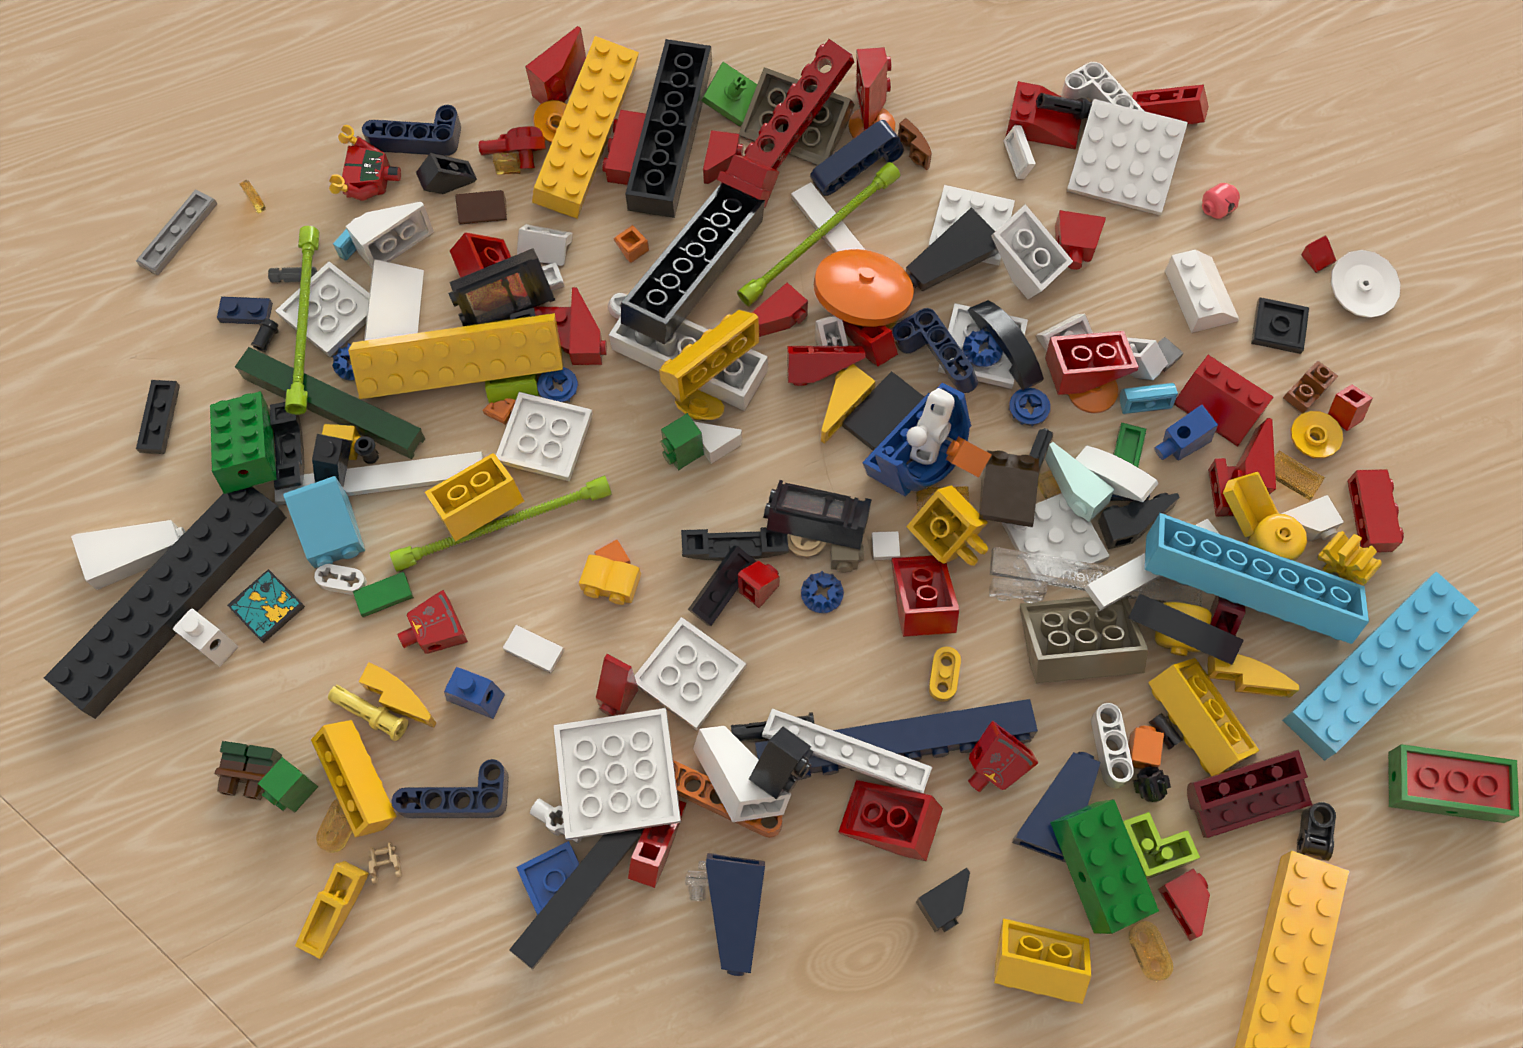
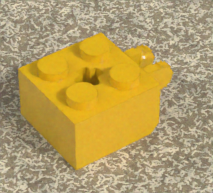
[906,485,988,566]

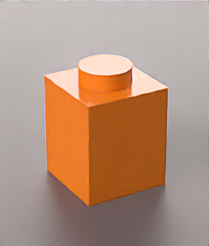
[946,436,992,478]
[1128,726,1164,769]

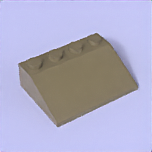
[739,67,855,165]
[1020,596,1148,683]

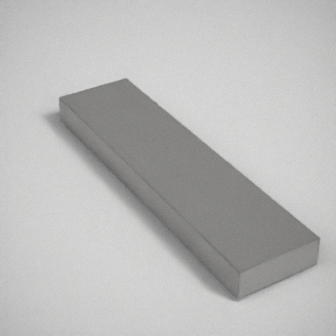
[136,189,217,275]

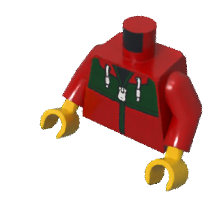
[329,125,401,201]

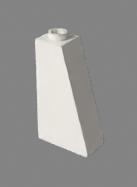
[71,520,185,590]
[693,726,791,822]

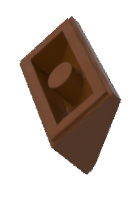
[455,190,507,225]

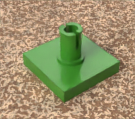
[701,62,757,126]

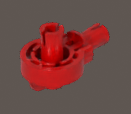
[478,126,546,169]

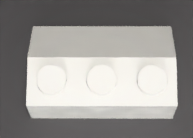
[1165,250,1239,333]

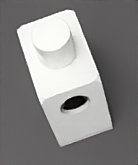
[173,609,239,667]

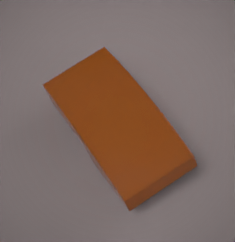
[898,118,932,170]
[1283,361,1338,413]

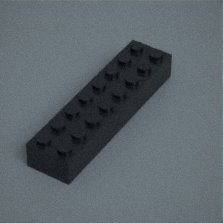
[625,39,712,218]
[620,182,765,345]

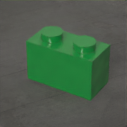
[660,413,704,471]
[258,757,319,812]

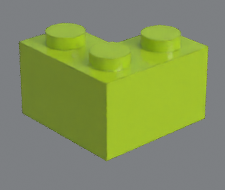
[1123,812,1200,879]

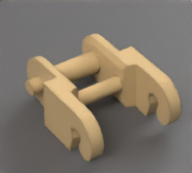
[368,842,402,884]

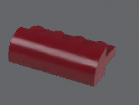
[1187,750,1313,838]

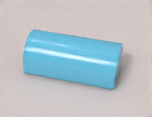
[1120,383,1178,414]

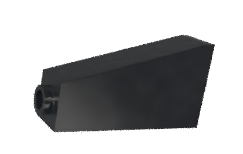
[906,207,999,291]

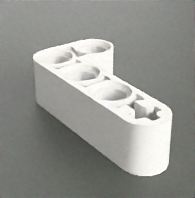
[1061,62,1144,111]

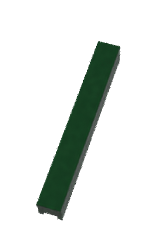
[235,347,425,459]

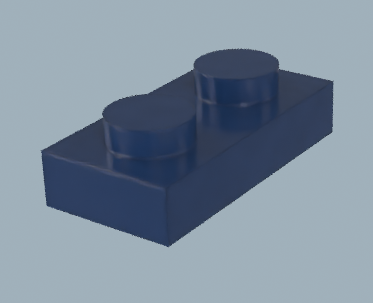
[217,296,273,324]

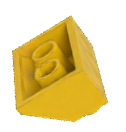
[994,918,1091,1004]

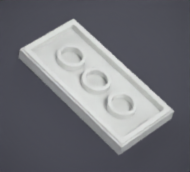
[364,259,424,341]

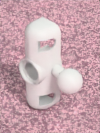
[907,388,955,465]

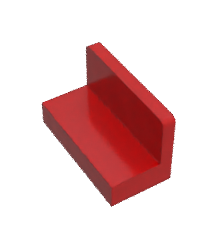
[1208,458,1236,517]

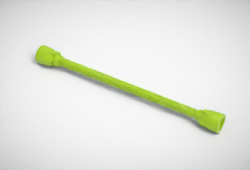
[737,162,901,307]
[285,226,320,415]
[390,475,612,572]

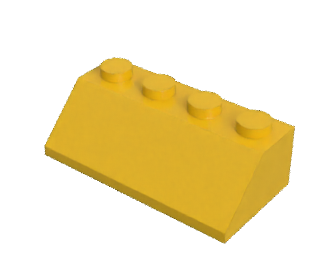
[659,310,759,403]
[1148,658,1260,776]

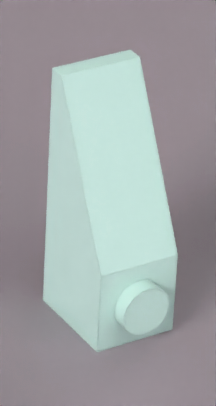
[1045,442,1114,522]

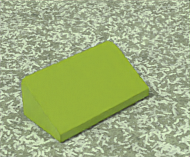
[485,374,539,403]

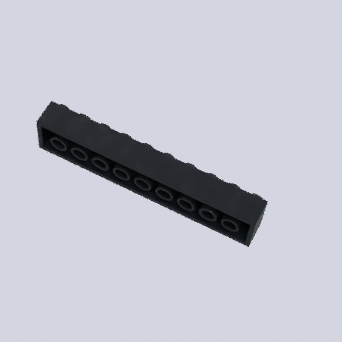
[44,486,287,719]

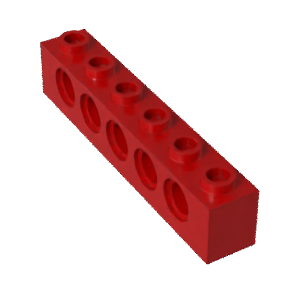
[744,39,855,170]

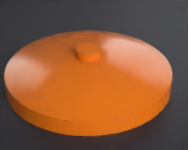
[813,249,914,327]

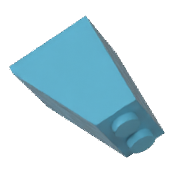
[283,476,365,569]

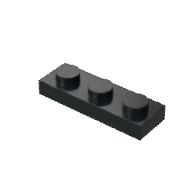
[136,380,180,454]
[688,545,757,626]

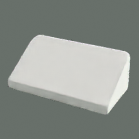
[1036,314,1093,352]

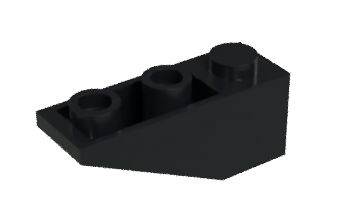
[1098,493,1180,550]

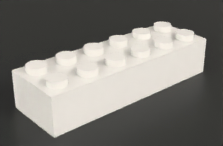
[609,316,768,411]

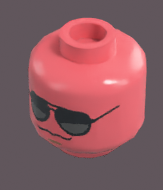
[1202,183,1240,219]

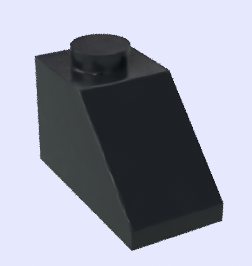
[416,153,477,194]
[312,434,352,487]
[916,868,970,933]

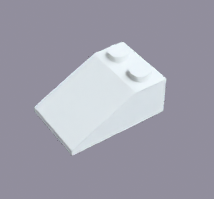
[346,202,434,269]
[991,204,1073,299]

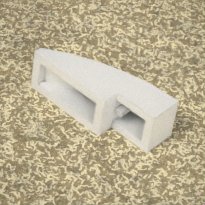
[1075,446,1159,502]

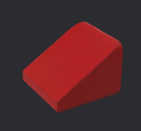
[1301,235,1337,273]

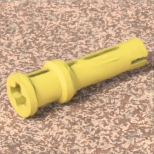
[328,685,408,741]

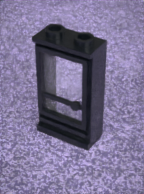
[448,248,555,326]
[763,480,872,550]

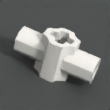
[530,799,582,843]

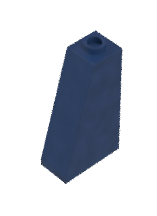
[1012,752,1101,863]
[706,853,765,976]

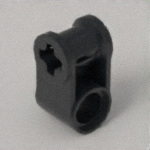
[1297,802,1336,861]

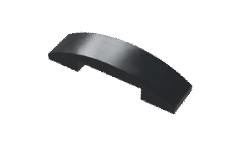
[967,300,1044,390]
[270,402,304,490]
[681,527,789,561]
[1128,593,1244,665]

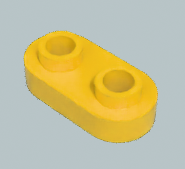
[929,646,961,702]

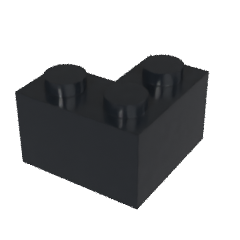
[749,726,814,800]

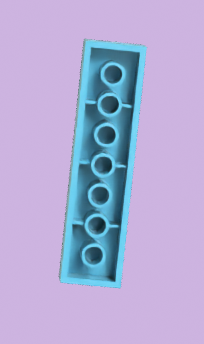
[1145,513,1369,644]
[1282,571,1480,761]

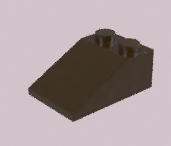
[979,450,1039,527]

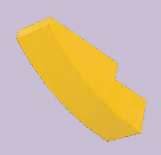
[1208,654,1299,698]
[359,662,436,728]
[295,861,369,959]

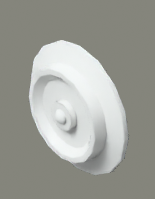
[1331,250,1400,318]

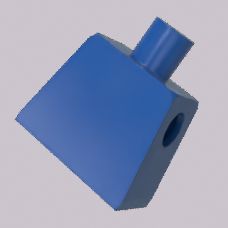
[1154,405,1218,461]
[444,667,505,719]

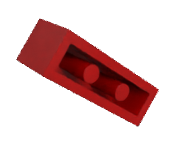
[602,110,646,185]
[1347,469,1404,553]

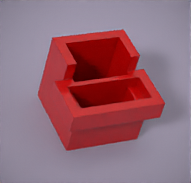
[717,154,780,208]

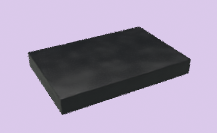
[842,371,924,451]

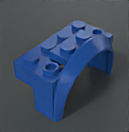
[862,383,972,497]

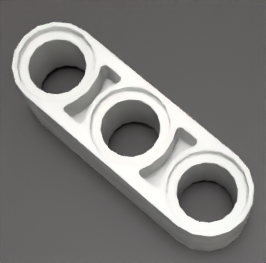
[1091,703,1133,788]

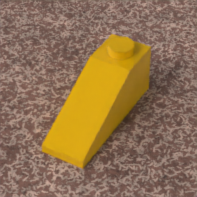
[821,364,876,444]

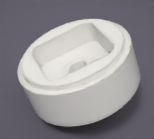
[608,293,627,319]

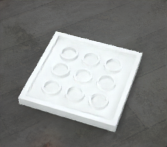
[1067,99,1188,215]
[554,708,681,840]

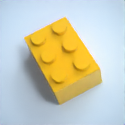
[425,453,524,542]

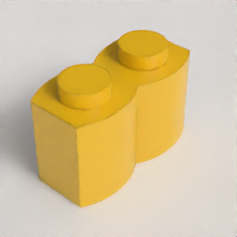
[579,555,641,605]

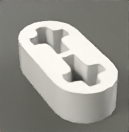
[314,564,367,595]

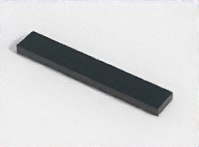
[509,828,644,970]

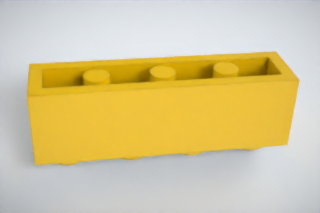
[311,720,397,838]

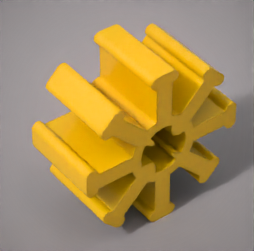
[1318,531,1382,585]

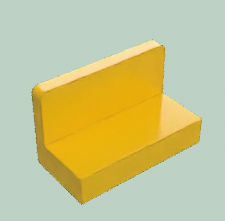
[1223,472,1279,537]

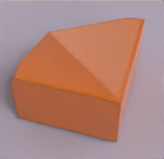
[614,225,649,263]

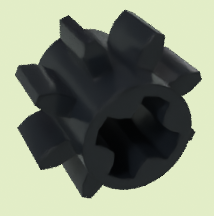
[1133,766,1171,802]

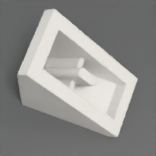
[815,315,848,346]
[694,422,742,464]

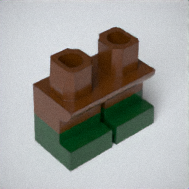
[214,741,282,800]

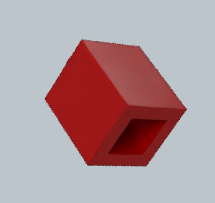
[1328,384,1373,431]

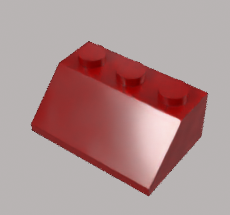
[450,232,527,311]
[1174,354,1274,447]

